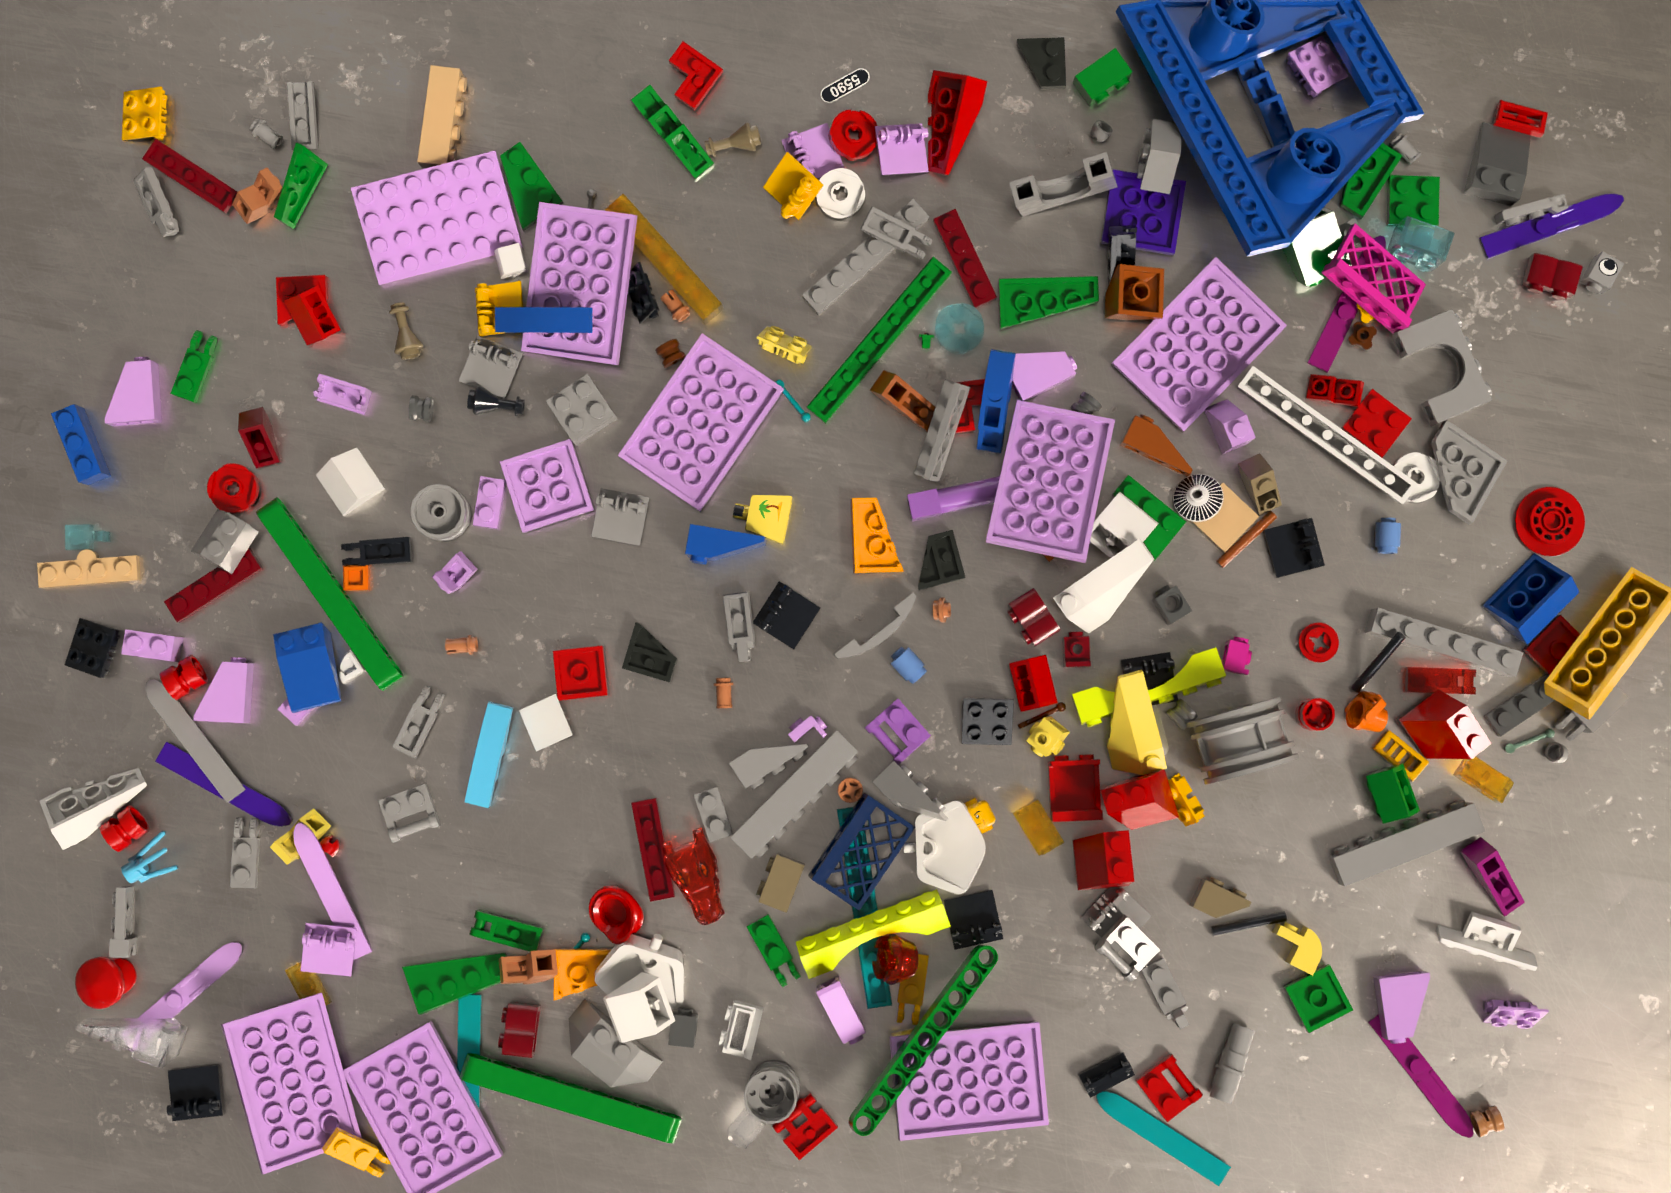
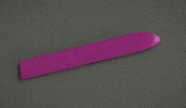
[1307,235,1386,373]
[1368,1014,1474,1138]

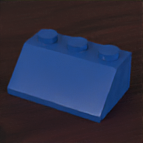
[1483,553,1579,645]

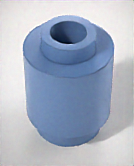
[1375,518,1401,554]
[890,647,927,684]

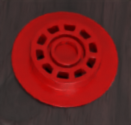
[1515,487,1585,556]

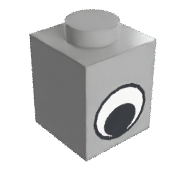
[1580,251,1624,294]

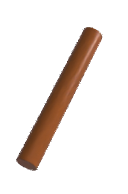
[1216,511,1277,568]

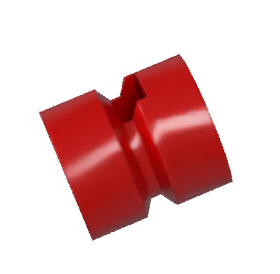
[159,655,208,700]
[1295,698,1335,731]
[100,805,150,852]

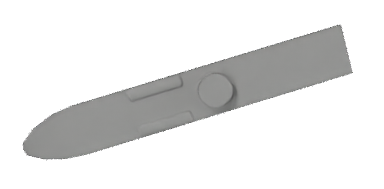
[145,679,246,803]

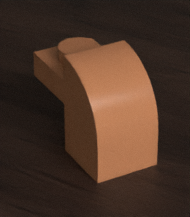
[232,168,282,224]
[499,949,558,985]

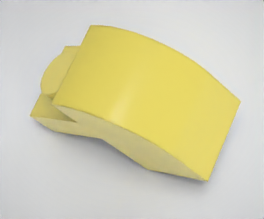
[270,809,331,865]
[1272,922,1322,976]

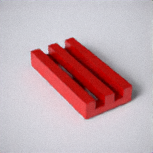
[1493,100,1548,138]

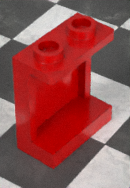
[1048,754,1103,822]

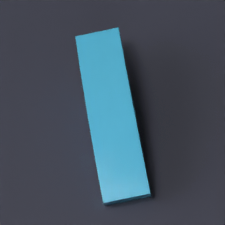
[465,701,513,808]

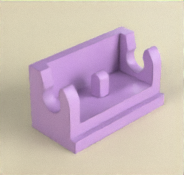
[314,374,372,415]

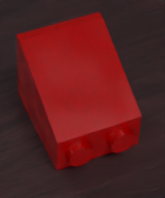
[1399,690,1492,759]
[1100,769,1179,830]
[1072,830,1135,890]

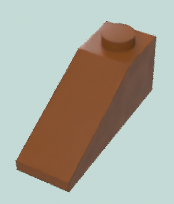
[870,370,936,432]
[1120,415,1193,477]

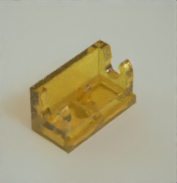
[1453,756,1514,803]
[1013,799,1065,856]

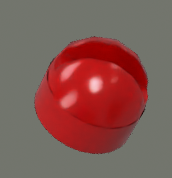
[319,836,340,857]

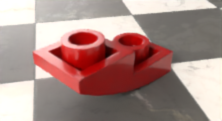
[1306,374,1364,407]

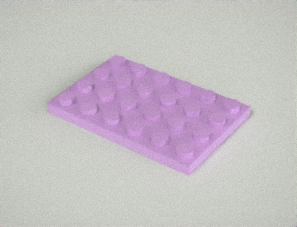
[350,150,523,285]
[521,202,638,365]
[1112,257,1287,432]
[618,333,784,512]
[986,400,1115,563]
[221,993,362,1174]
[343,1021,503,1193]
[889,1022,1049,1141]

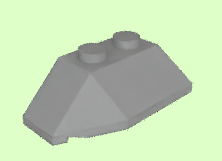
[569,999,663,1087]

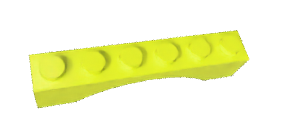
[1072,647,1226,727]
[796,889,951,979]

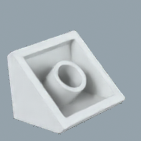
[316,448,385,516]

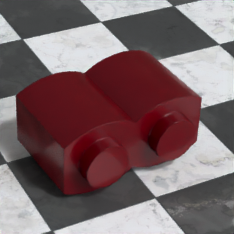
[1522,253,1583,300]
[1007,588,1061,647]
[498,1002,541,1058]

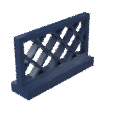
[808,792,915,911]

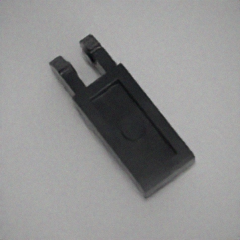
[341,537,412,566]

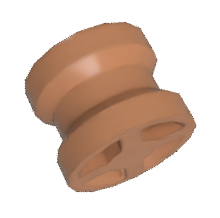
[838,777,863,803]

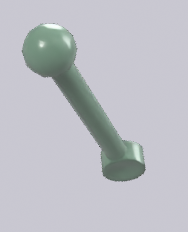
[1504,728,1555,753]

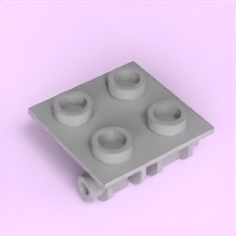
[459,336,523,399]
[591,488,649,546]
[1081,887,1152,953]

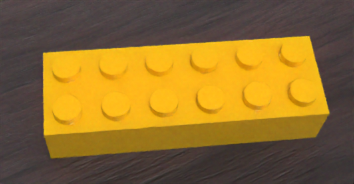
[1544,567,1671,720]

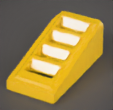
[1373,730,1429,782]

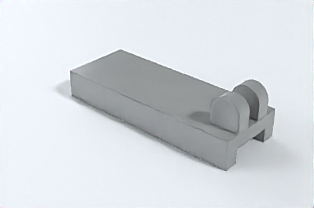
[287,81,318,151]

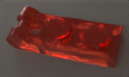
[1405,667,1476,695]

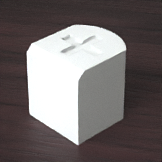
[494,243,528,279]

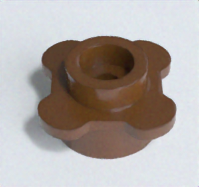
[1348,322,1377,350]

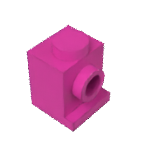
[1221,636,1252,675]

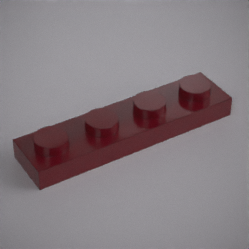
[142,139,238,214]
[933,209,997,309]
[164,548,263,623]
[631,798,675,902]

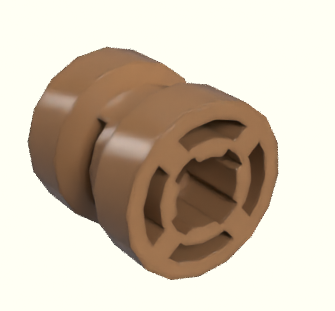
[1470,1105,1505,1138]

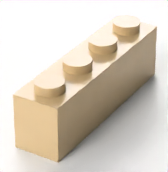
[417,65,467,168]

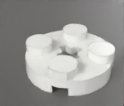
[816,168,865,219]
[1393,452,1441,503]

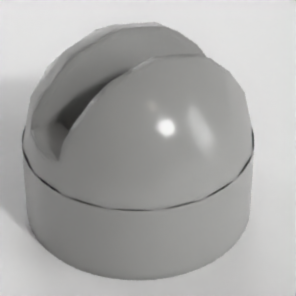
[1090,120,1113,142]
[1545,742,1569,763]

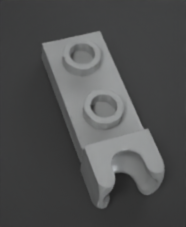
[109,886,137,958]

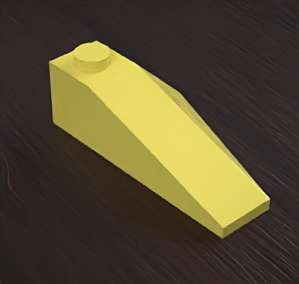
[1107,670,1167,775]

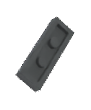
[1484,674,1555,737]

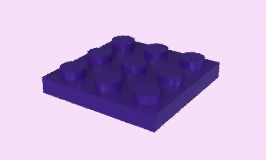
[1100,169,1186,256]

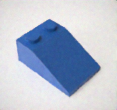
[685,524,767,565]
[273,623,341,713]

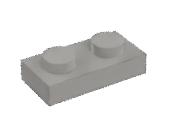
[694,787,733,842]

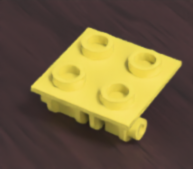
[757,326,812,364]

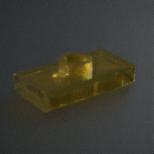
[285,962,332,1005]

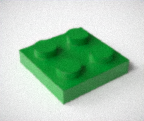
[1387,175,1440,228]
[1284,964,1353,1033]

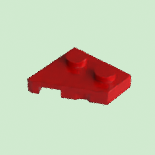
[276,275,328,326]

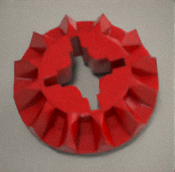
[1298,623,1339,663]

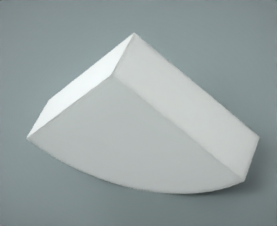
[339,649,366,684]

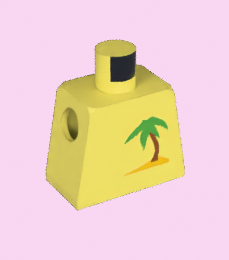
[733,495,793,545]

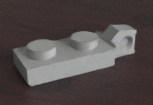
[133,167,179,237]
[1494,194,1568,226]
[723,591,755,662]
[1141,958,1189,1029]

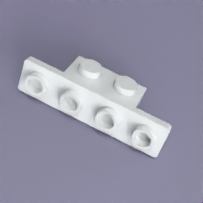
[1436,911,1538,971]

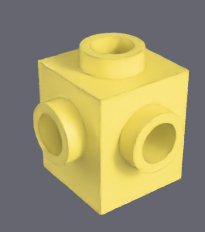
[1027,716,1070,757]

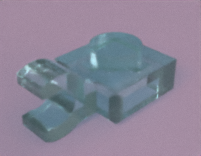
[65,524,111,551]

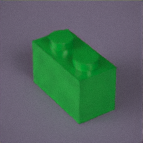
[1073,48,1133,106]
[1366,763,1420,824]

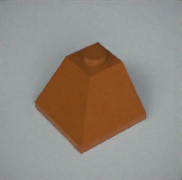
[1105,264,1164,320]

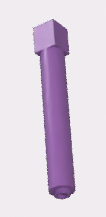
[907,476,1000,521]

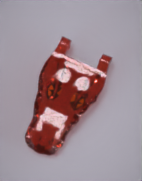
[662,828,725,925]

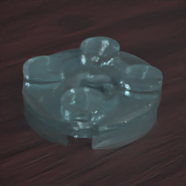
[935,303,984,354]

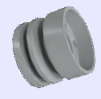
[744,1061,800,1124]

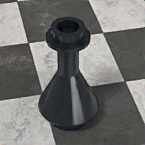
[467,386,525,416]

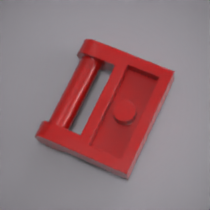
[1135,1054,1203,1122]

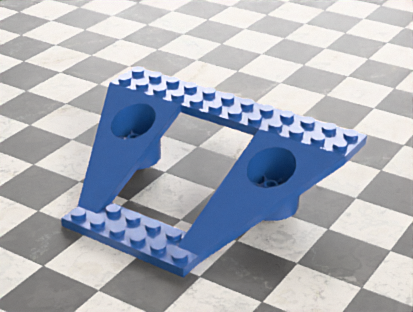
[1115,0,1424,257]

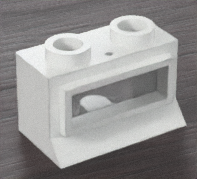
[719,1000,764,1060]

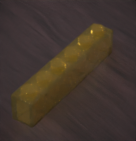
[605,194,723,325]

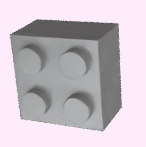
[1137,119,1182,194]
[546,374,618,446]

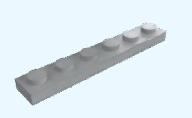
[802,199,930,315]

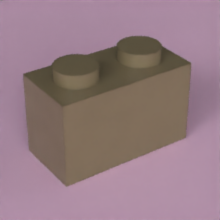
[756,853,805,913]

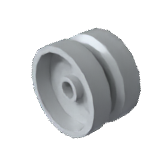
[410,484,471,542]

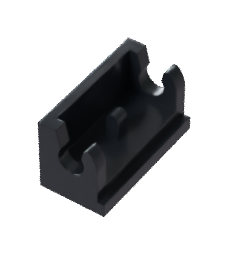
[1107,225,1137,281]

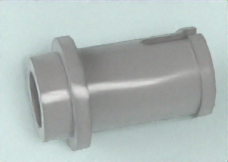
[250,119,283,149]
[1390,133,1421,165]

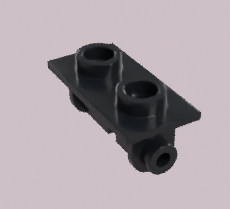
[1079,1052,1135,1098]

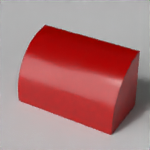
[284,285,341,345]
[1009,655,1058,712]

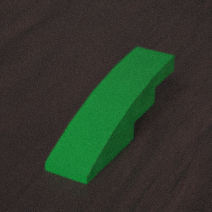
[630,85,714,179]

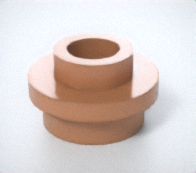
[933,597,951,622]

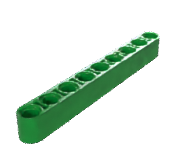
[256,497,403,691]
[849,945,998,1136]
[459,1053,682,1143]

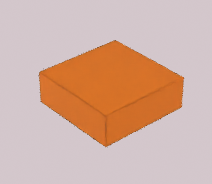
[343,565,370,591]

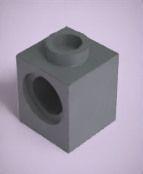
[1152,585,1192,625]
[668,1008,698,1048]

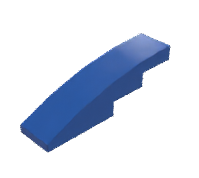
[1236,58,1295,147]
[495,307,592,333]

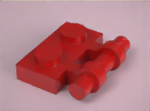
[772,1093,838,1160]

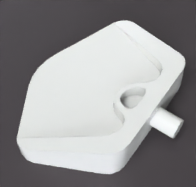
[904,800,986,894]
[595,934,684,1010]

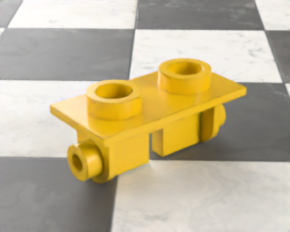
[1168,773,1205,827]

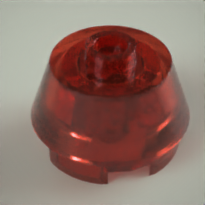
[872,934,919,985]

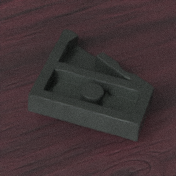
[1016,37,1066,89]
[918,530,966,590]
[622,622,677,682]

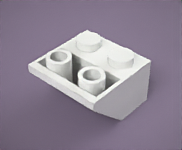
[1090,492,1159,558]
[603,972,675,1043]

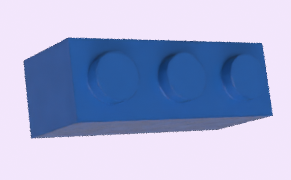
[51,404,111,486]

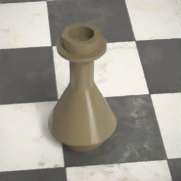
[705,122,761,157]
[389,302,424,360]

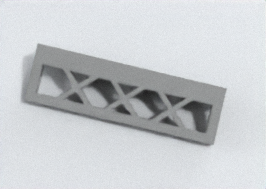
[914,379,970,482]

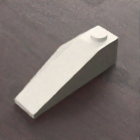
[1053,538,1154,634]
[39,768,147,850]

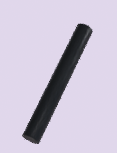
[1351,632,1406,693]
[1211,911,1287,936]

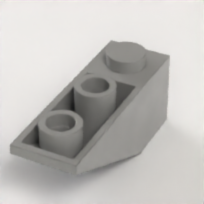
[729,744,809,789]
[872,761,948,821]

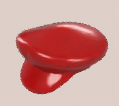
[589,886,644,944]
[75,957,137,1009]

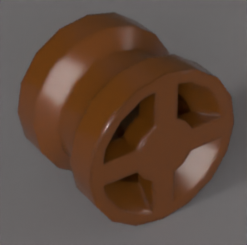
[655,339,686,368]

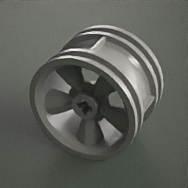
[1187,697,1299,784]

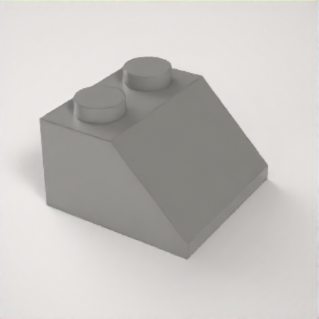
[191,509,258,574]

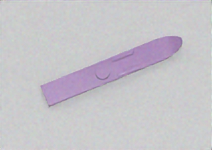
[293,822,372,960]
[120,942,242,1050]

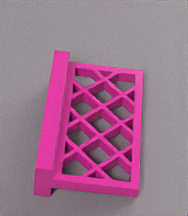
[1321,223,1426,333]

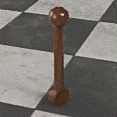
[1018,702,1066,729]

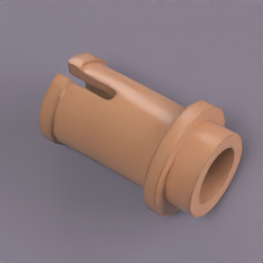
[660,290,690,322]
[445,635,478,655]
[713,678,733,708]

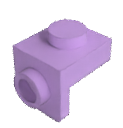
[432,551,478,594]
[788,715,828,742]

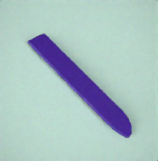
[1479,194,1624,259]
[155,742,292,827]

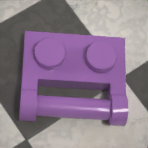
[865,699,931,765]

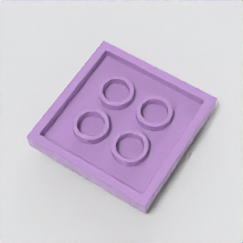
[500,439,594,533]

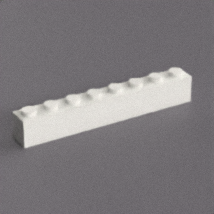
[1238,366,1418,505]

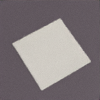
[519,694,573,751]

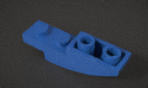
[977,349,1016,453]

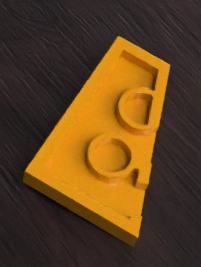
[851,498,904,573]
[554,949,612,1001]

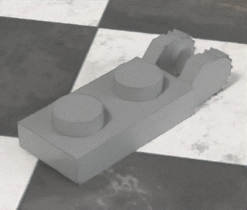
[860,206,933,259]
[392,686,445,758]
[230,817,260,889]

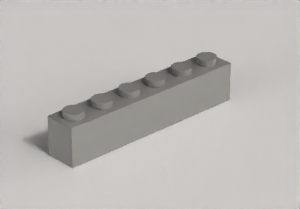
[1364,608,1524,677]
[730,731,858,859]
[1328,800,1485,886]

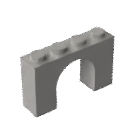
[1009,152,1118,217]
[1391,309,1492,426]

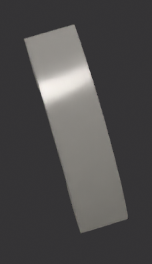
[834,592,916,659]

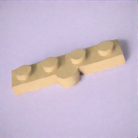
[37,549,141,588]

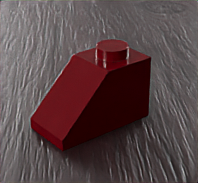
[238,407,280,468]

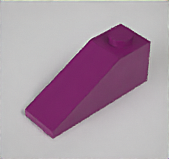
[1461,837,1525,917]

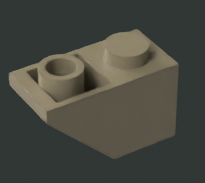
[1238,453,1282,516]
[1189,877,1251,918]

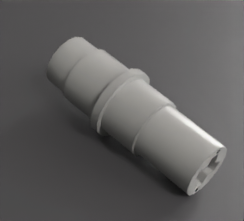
[1210,1024,1255,1104]

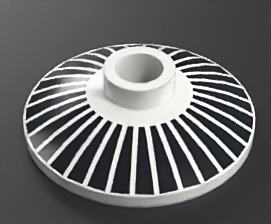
[1173,474,1224,522]

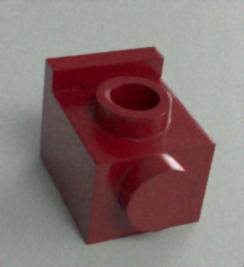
[1062,632,1091,667]

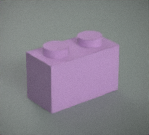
[121,629,184,662]

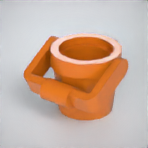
[1345,691,1388,732]

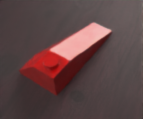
[928,70,988,175]

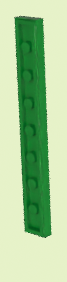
[807,257,952,424]

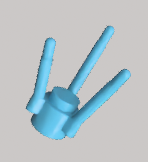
[121,831,178,883]

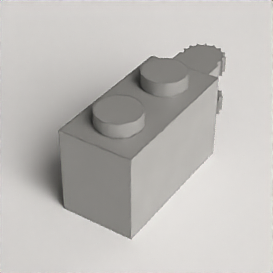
[1554,685,1629,741]

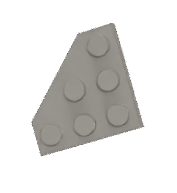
[1431,420,1507,524]

